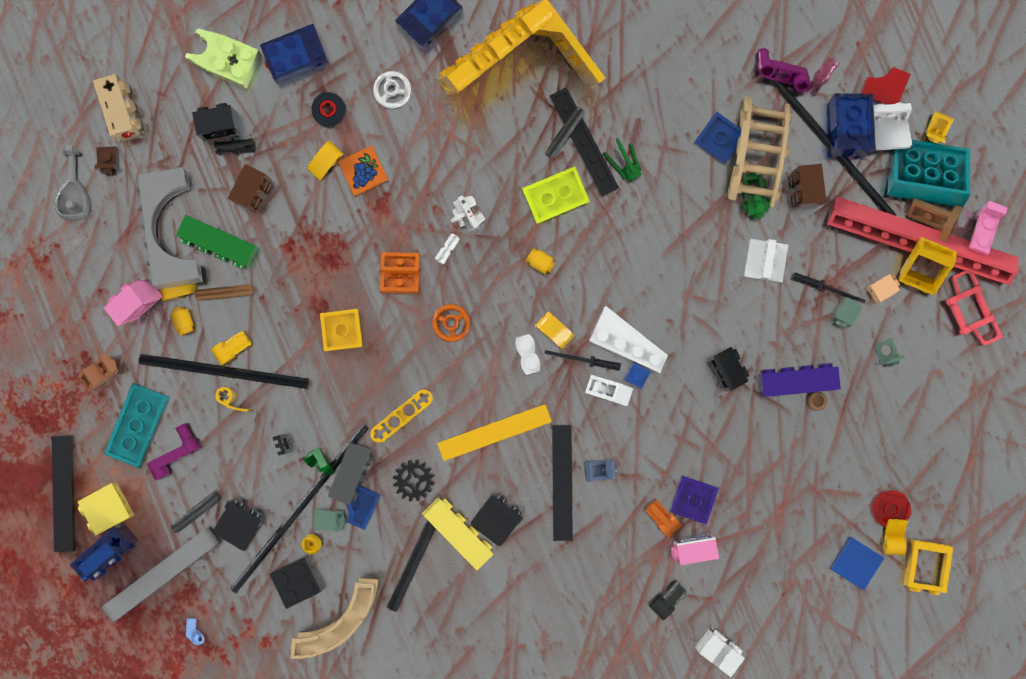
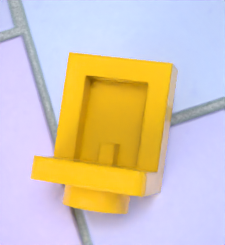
[925,111,954,143]

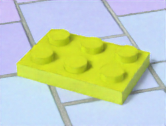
[522,166,590,224]

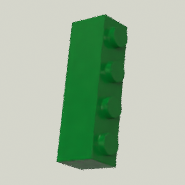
[176,215,258,269]

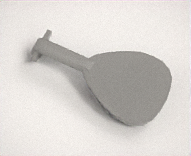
[55,145,90,221]

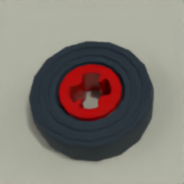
[311,92,346,127]

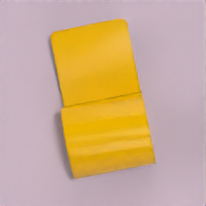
[307,140,344,180]
[159,283,197,302]
[535,311,574,349]
[215,387,252,412]
[883,519,908,556]

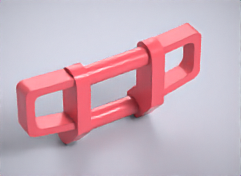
[945,270,1003,346]

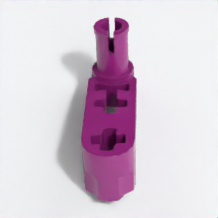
[757,48,811,93]
[147,423,200,481]

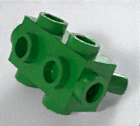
[741,172,771,219]

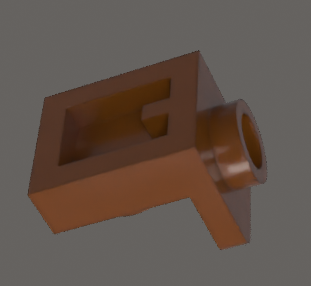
[95,146,118,174]

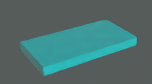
[104,383,169,468]

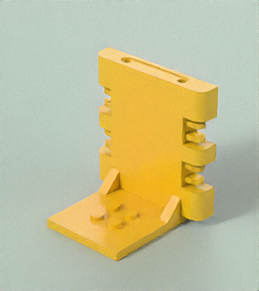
[437,0,606,95]

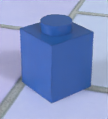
[623,363,651,389]

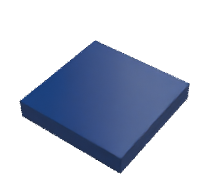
[694,112,741,165]
[831,537,884,590]

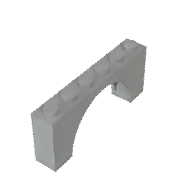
[136,167,203,290]

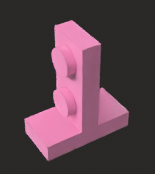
[968,201,1008,256]

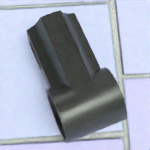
[649,581,688,620]

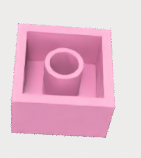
[104,279,163,326]

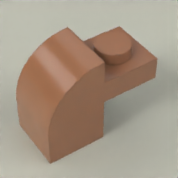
[78,353,119,392]

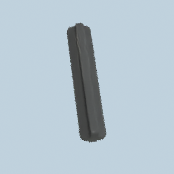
[546,107,585,157]
[170,492,221,533]

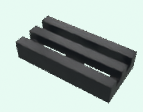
[272,434,291,456]

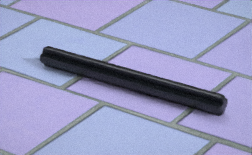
[387,520,436,612]

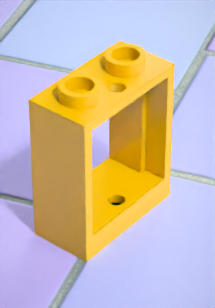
[899,237,957,295]
[903,539,953,595]

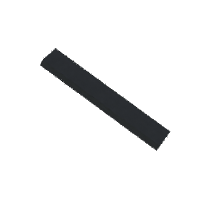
[549,87,619,197]
[552,425,573,541]
[51,436,75,552]

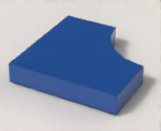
[346,485,381,530]

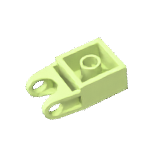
[185,29,262,89]

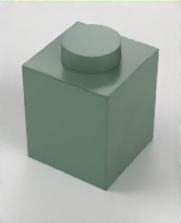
[832,297,863,328]
[313,509,345,531]

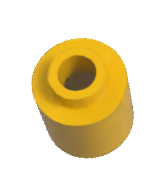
[526,248,556,274]
[170,306,194,336]

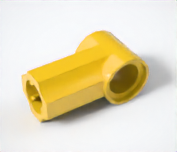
[211,331,252,366]

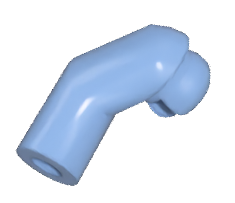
[186,618,205,645]

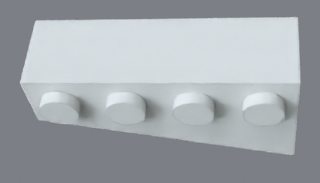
[589,306,668,373]

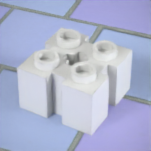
[695,629,745,677]

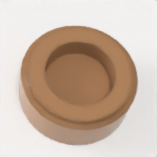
[807,392,827,411]

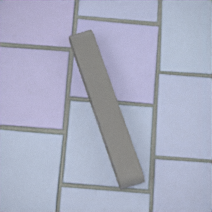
[101,527,220,623]

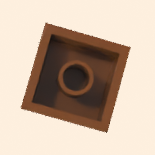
[790,163,827,209]
[228,164,272,213]

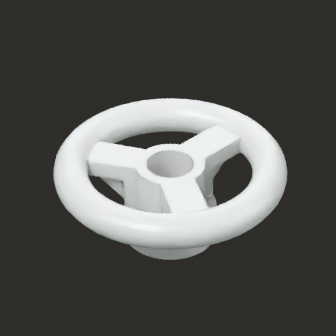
[373,71,411,109]

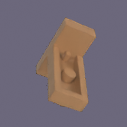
[907,198,963,243]

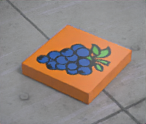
[338,145,389,197]

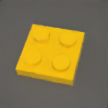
[320,309,363,352]

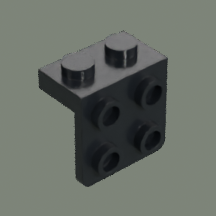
[471,493,523,546]
[213,499,265,551]

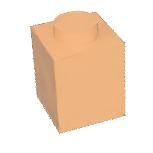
[866,274,900,304]

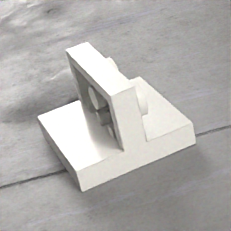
[744,239,788,283]

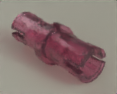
[808,57,839,95]

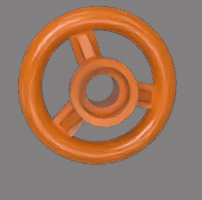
[432,304,470,342]

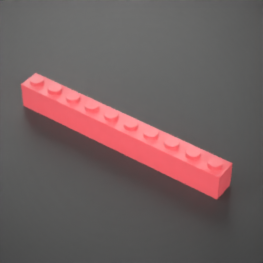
[827,196,1019,285]

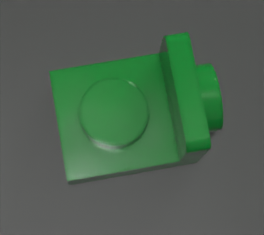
[303,448,334,476]

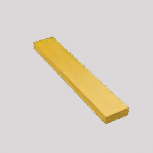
[437,404,552,461]

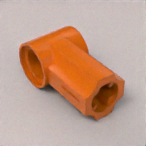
[645,499,683,539]

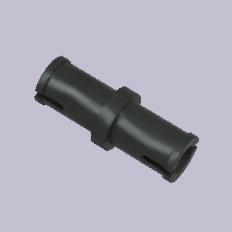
[214,138,255,154]

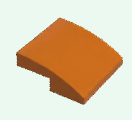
[380,252,420,294]

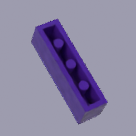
[759,363,841,397]

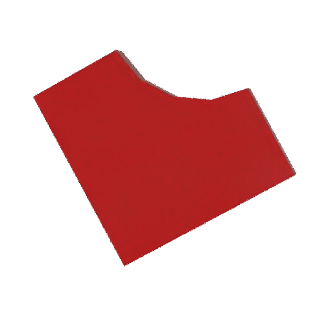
[860,67,911,105]

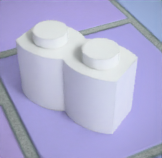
[515,334,541,375]

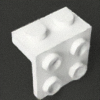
[868,102,912,150]

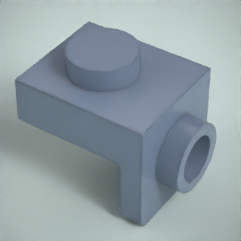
[585,460,617,482]

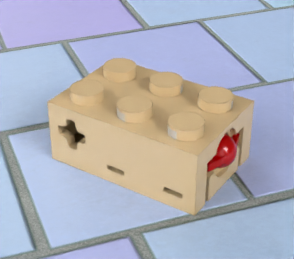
[93,74,142,142]

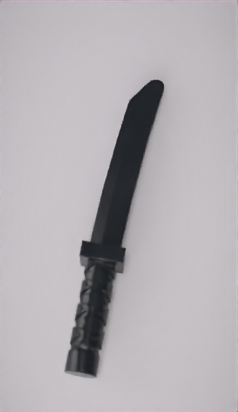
[792,272,866,303]
[545,350,621,371]

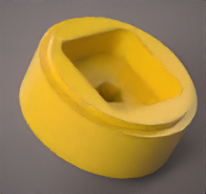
[301,534,322,555]

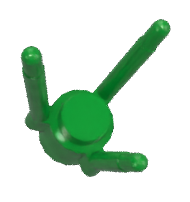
[603,138,642,182]

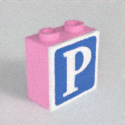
[671,534,719,565]

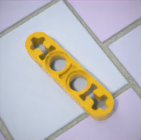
[370,390,433,443]

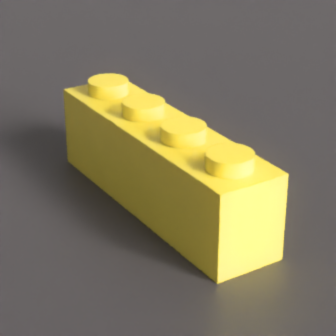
[422,497,494,570]

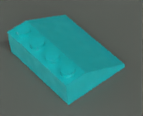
[887,139,970,207]

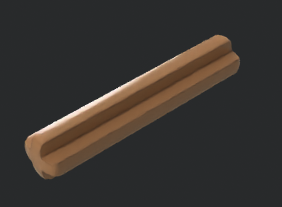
[195,284,253,300]

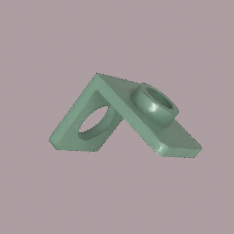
[874,338,905,367]

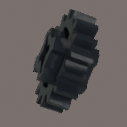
[393,460,435,502]

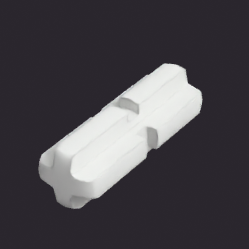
[435,233,460,264]

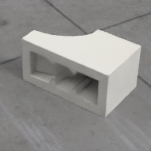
[585,375,633,406]

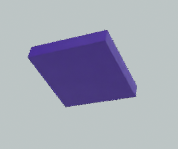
[670,476,719,524]

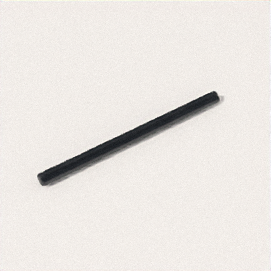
[139,354,309,389]

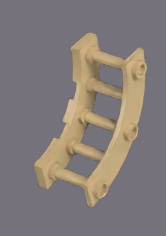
[728,96,793,207]
[290,578,379,659]

